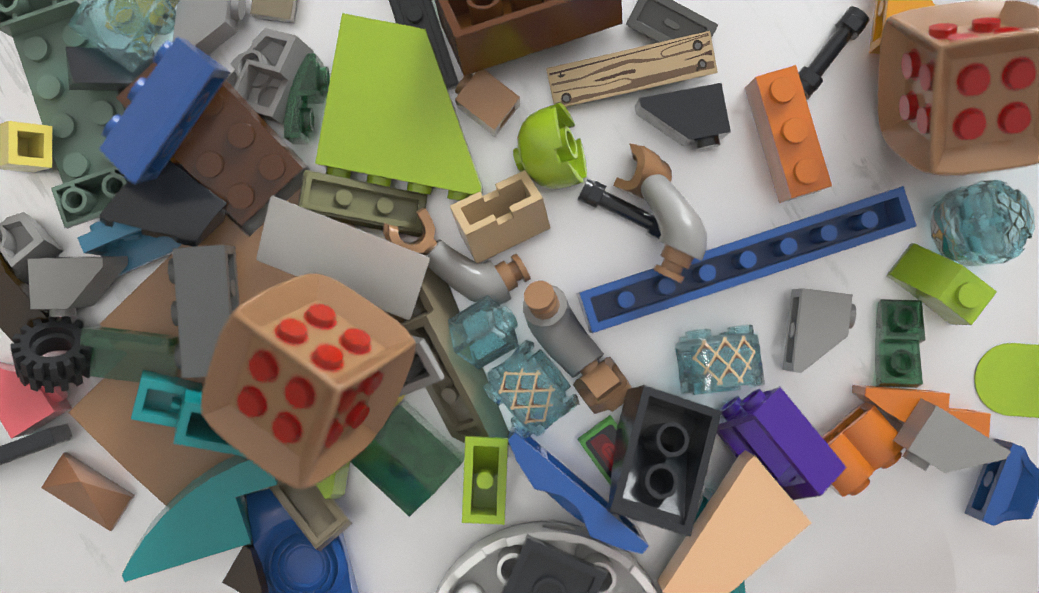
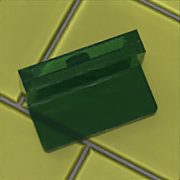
[80,326,179,382]

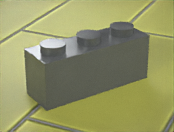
[168,245,240,378]

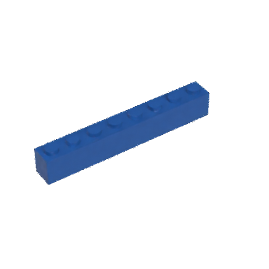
[577,186,917,333]

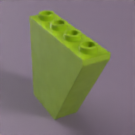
[315,13,483,201]

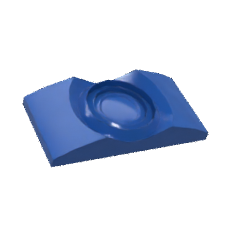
[508,424,649,554]
[246,488,359,593]

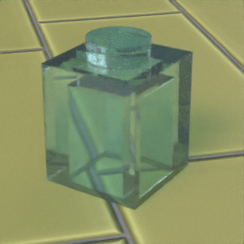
[448,296,519,370]

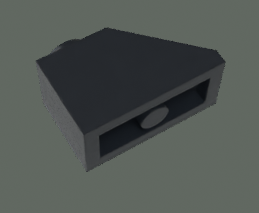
[635,83,731,150]

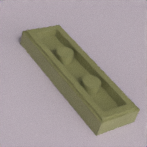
[298,170,427,237]

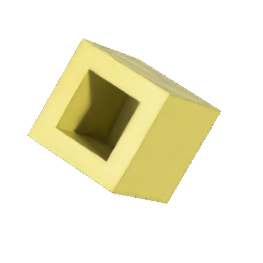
[0,121,53,172]

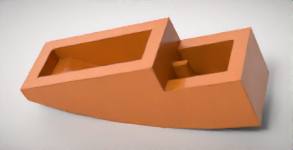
[852,385,991,438]

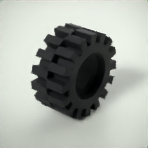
[10,316,97,393]

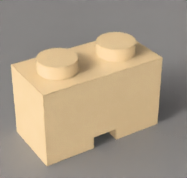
[450,170,551,263]

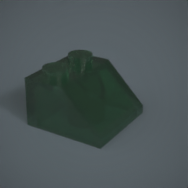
[350,401,464,517]

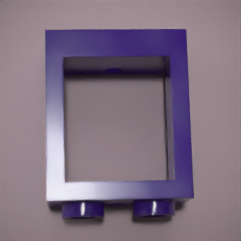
[717,387,847,500]

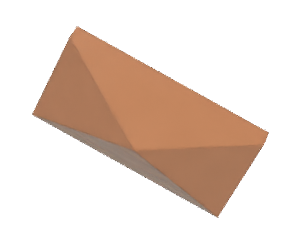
[41,452,135,531]

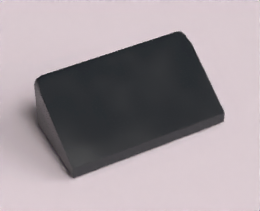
[65,47,155,91]

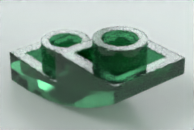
[284,53,330,144]
[875,299,925,388]

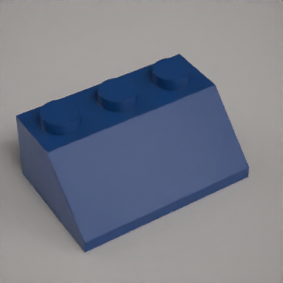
[99,37,231,184]

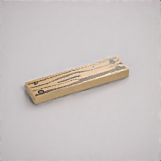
[546,31,718,107]

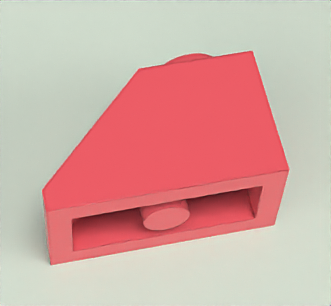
[0,362,72,439]

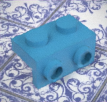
[77,221,182,276]

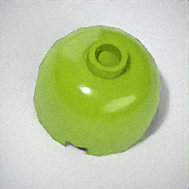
[513,103,587,190]

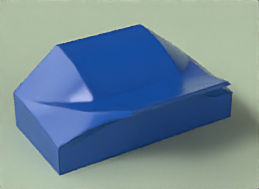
[965,438,1039,526]

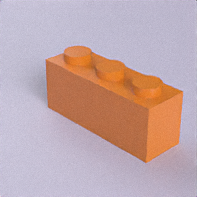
[745,65,832,203]

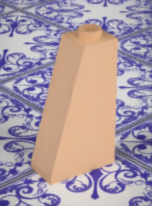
[657,450,811,593]

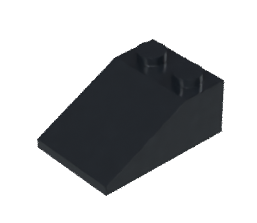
[608,385,722,537]

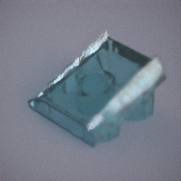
[67,0,180,73]

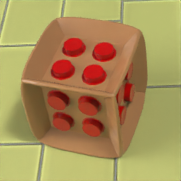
[878,0,1039,176]
[201,273,416,489]

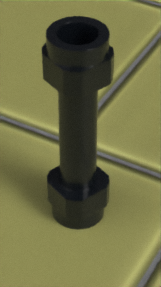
[798,6,869,99]
[577,178,661,240]

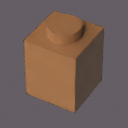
[455,69,520,137]

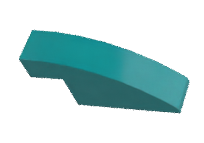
[131,370,246,457]
[122,455,278,582]

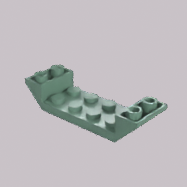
[0,0,129,228]

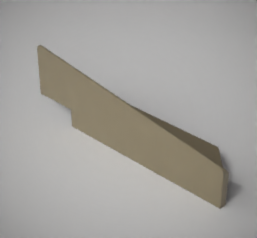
[401,267,510,446]

